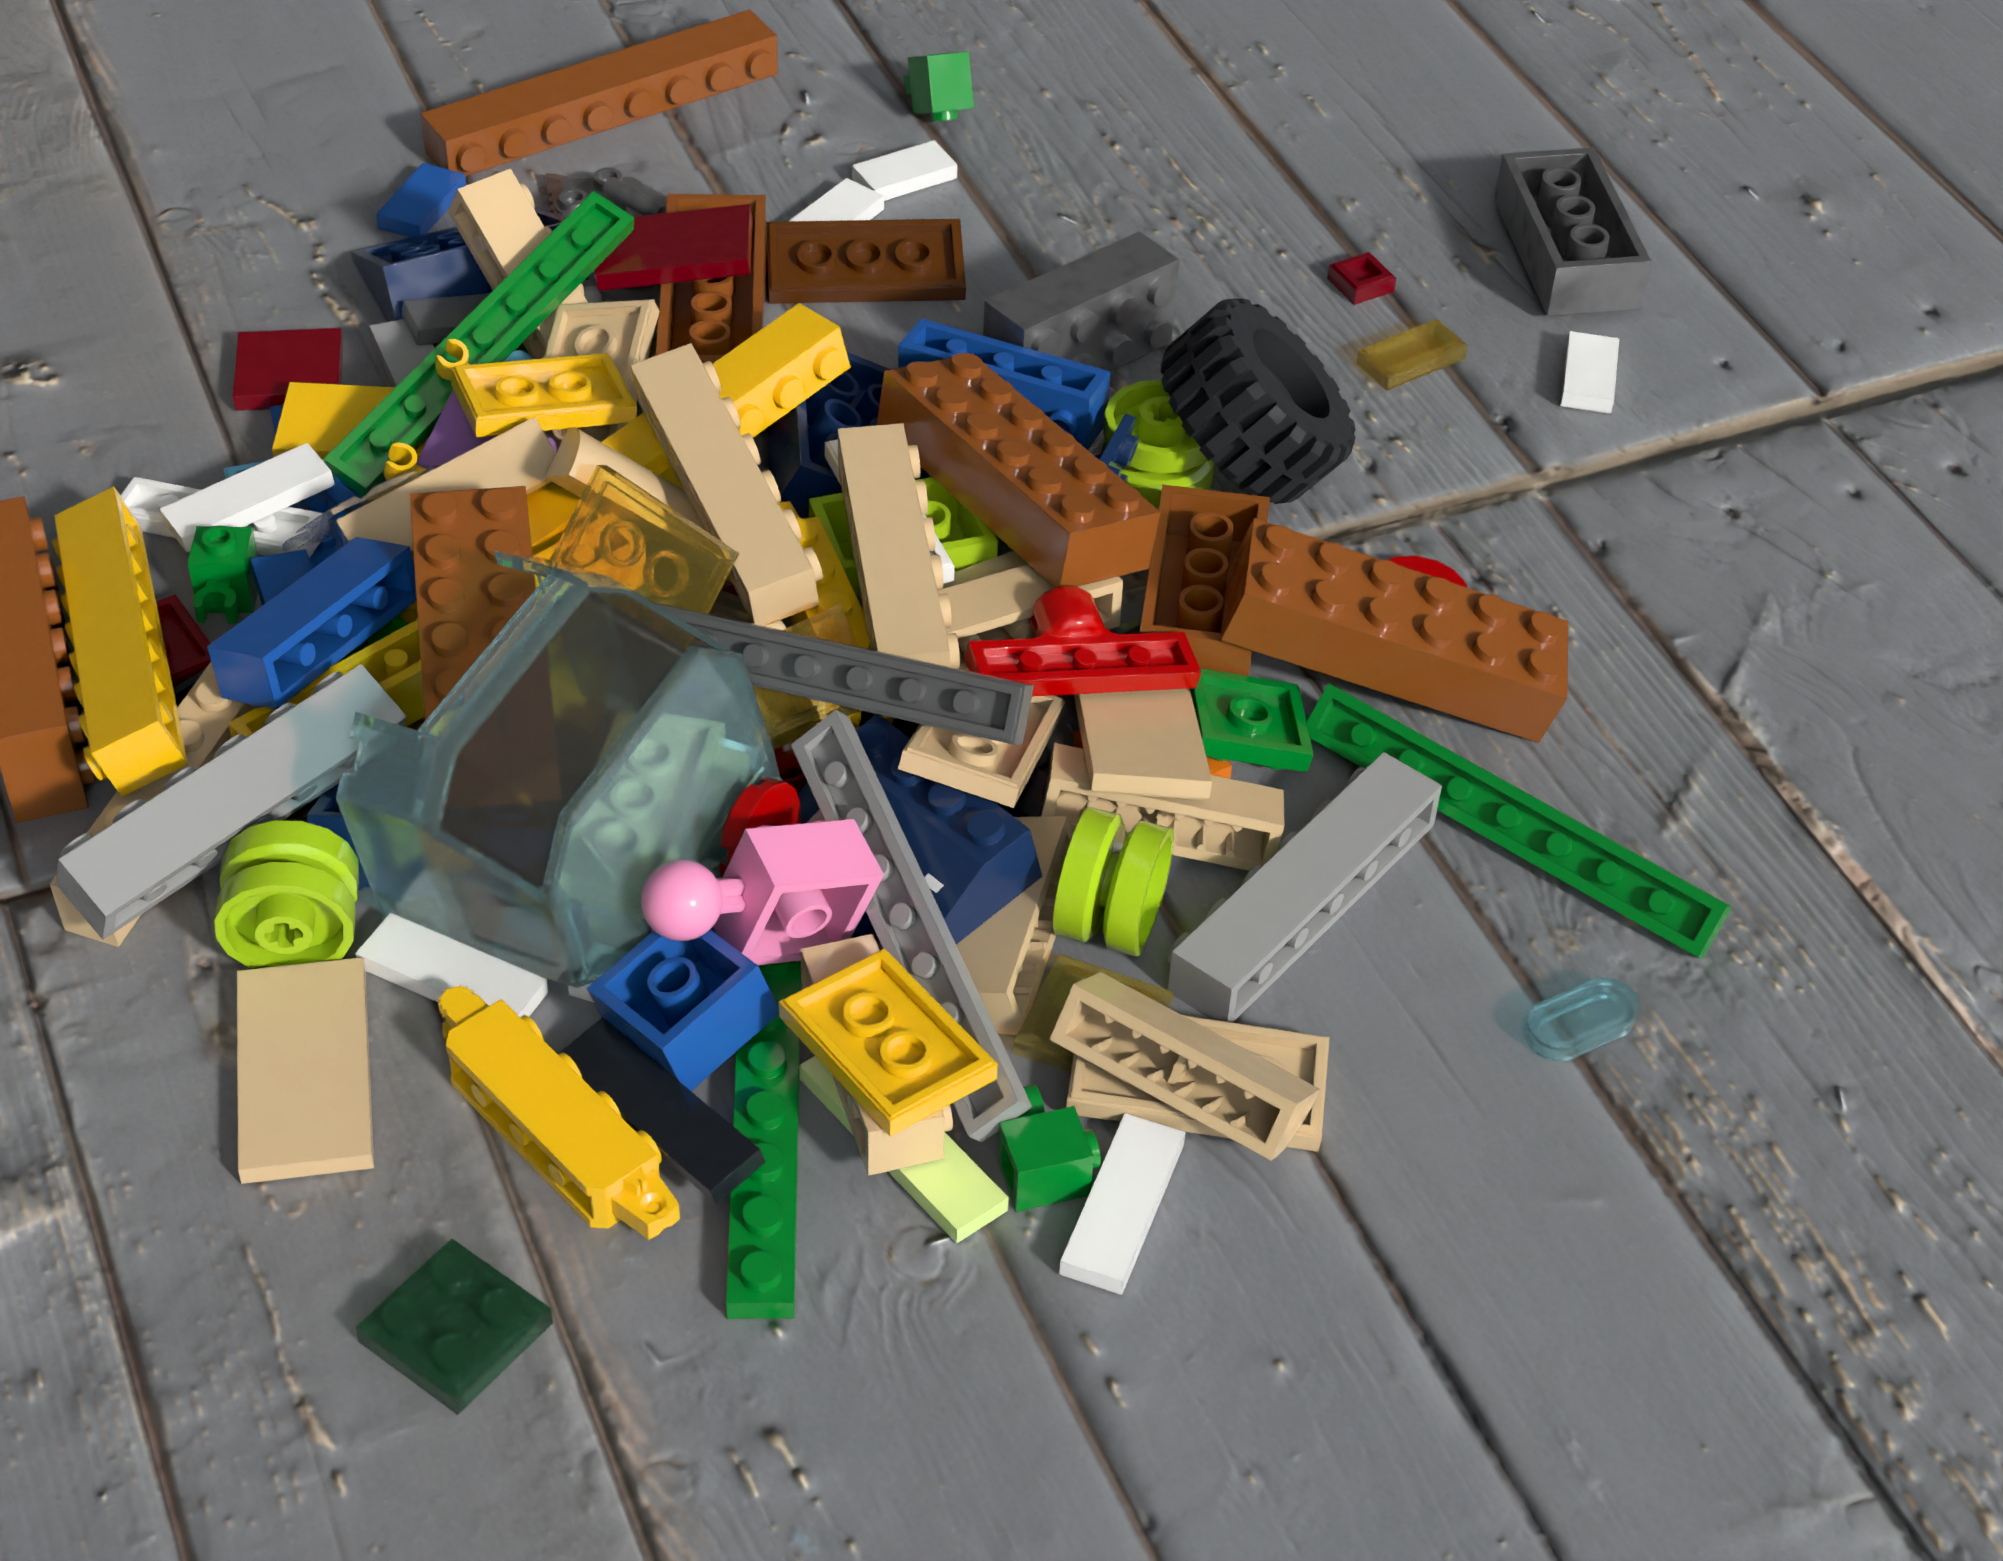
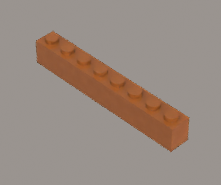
[420,9,778,176]

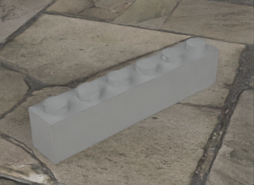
[56,664,407,940]
[1167,752,1442,1023]

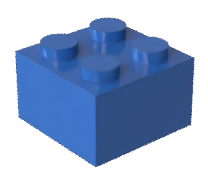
[586,930,779,1091]

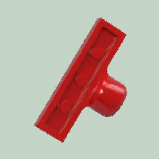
[964,585,1202,697]

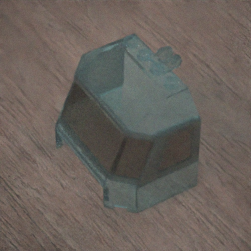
[336,551,782,988]

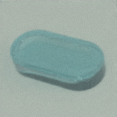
[1524,978,1640,1061]

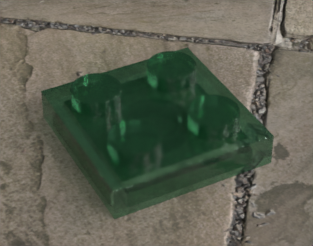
[356,1238,553,1415]

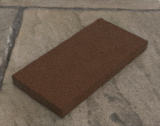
[766,219,966,304]

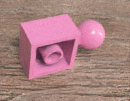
[641,819,884,966]

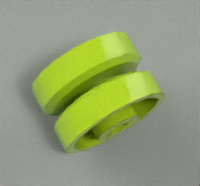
[1102,379,1216,510]
[1053,807,1174,957]
[214,820,359,969]

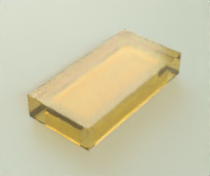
[1356,319,1468,391]

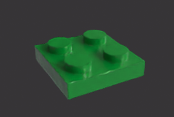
[1190,668,1314,772]

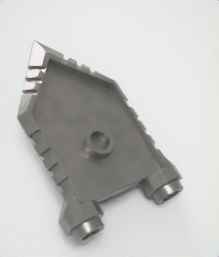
[545,168,667,217]

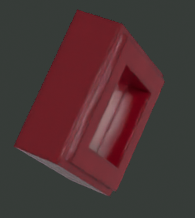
[1327,252,1396,305]

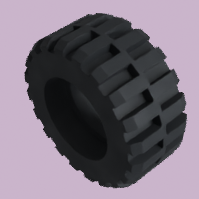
[1160,298,1356,504]

